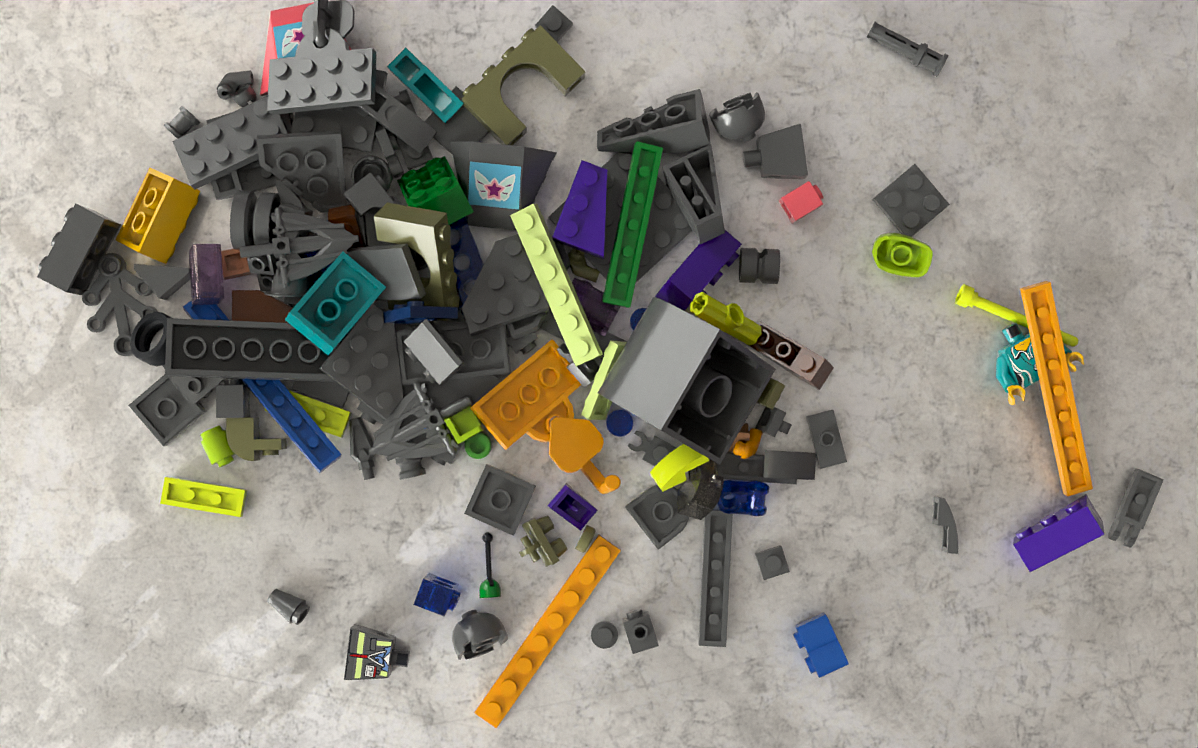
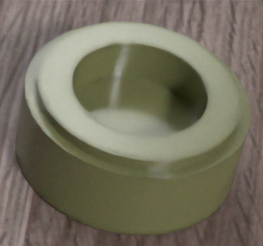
[575,525,596,553]

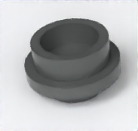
[591,621,618,649]

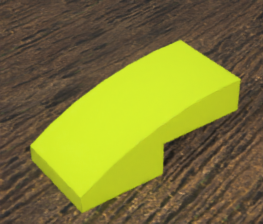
[650,444,709,492]

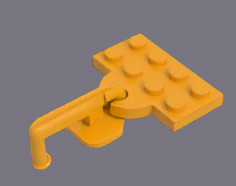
[470,339,621,494]

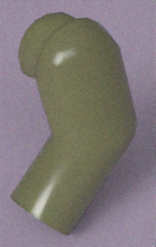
[568,248,600,283]

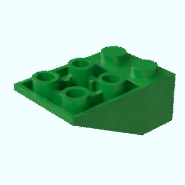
[397,156,474,225]

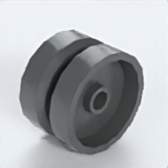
[230,190,281,250]

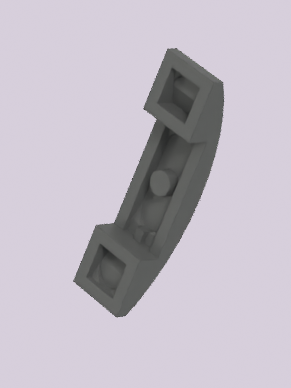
[211,161,282,200]

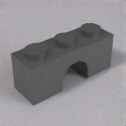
[344,173,410,249]

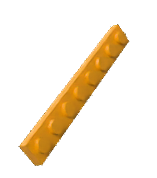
[1020,281,1093,497]
[474,535,621,728]

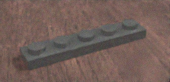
[698,509,733,647]

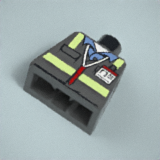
[344,624,410,680]

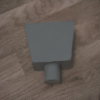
[743,124,808,179]

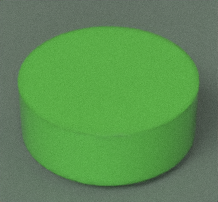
[464,432,492,459]

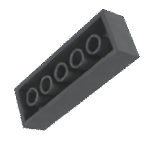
[165,318,337,382]

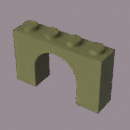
[462,25,585,146]
[374,203,460,321]

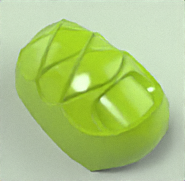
[872,233,933,277]

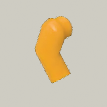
[733,428,763,459]

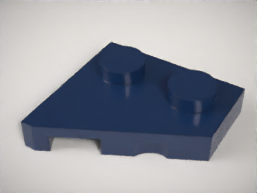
[383,301,458,324]

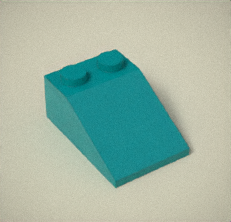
[285,251,386,355]

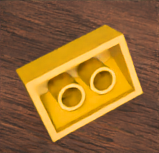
[115,167,200,264]

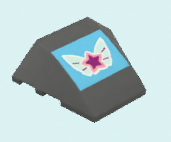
[450,141,557,231]

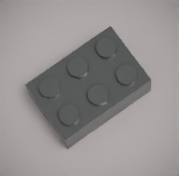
[37,203,121,295]

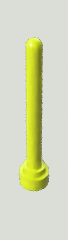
[955,284,1079,347]

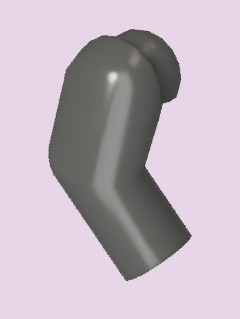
[217,70,254,100]

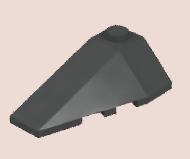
[597,89,710,153]

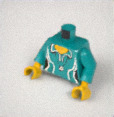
[996,323,1084,405]

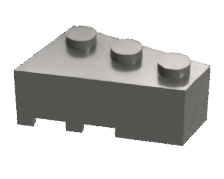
[662,144,725,244]

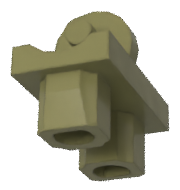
[519,516,568,567]

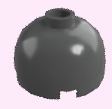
[709,92,765,142]
[452,610,508,660]

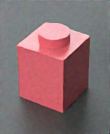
[779,181,823,224]

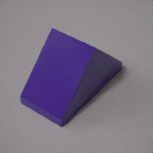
[548,483,598,531]

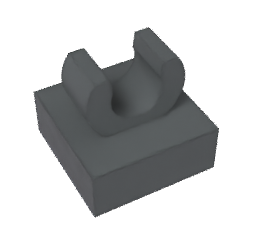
[755,407,792,437]

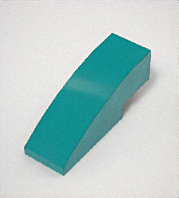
[387,47,464,123]

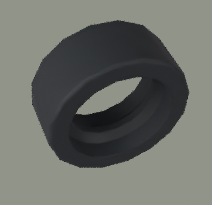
[130,311,171,367]

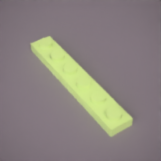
[510,204,603,366]

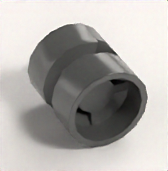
[739,248,780,284]

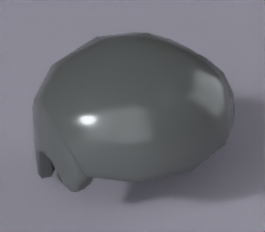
[351,155,393,191]

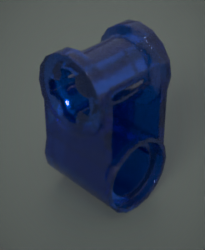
[716,480,770,516]

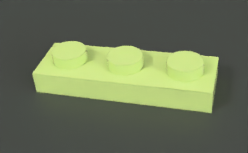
[581,340,627,420]

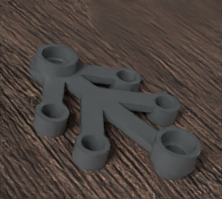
[82,253,158,356]

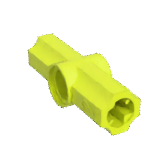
[690,292,762,346]

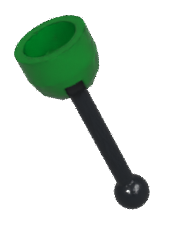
[479,532,501,598]

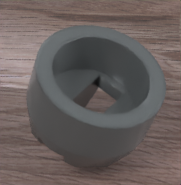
[232,84,256,107]

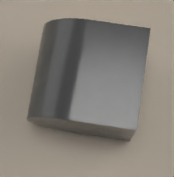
[597,297,776,465]

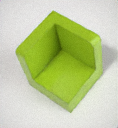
[444,406,485,444]

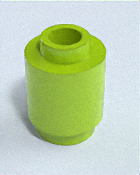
[200,425,235,468]

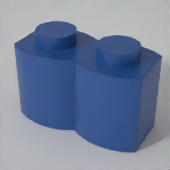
[793,612,849,678]

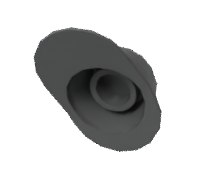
[264,268,312,297]

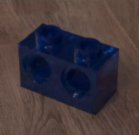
[413,573,461,617]

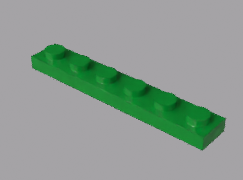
[602,141,663,308]

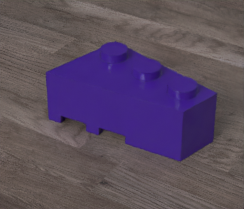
[552,160,607,260]
[655,230,742,311]
[1013,494,1105,572]

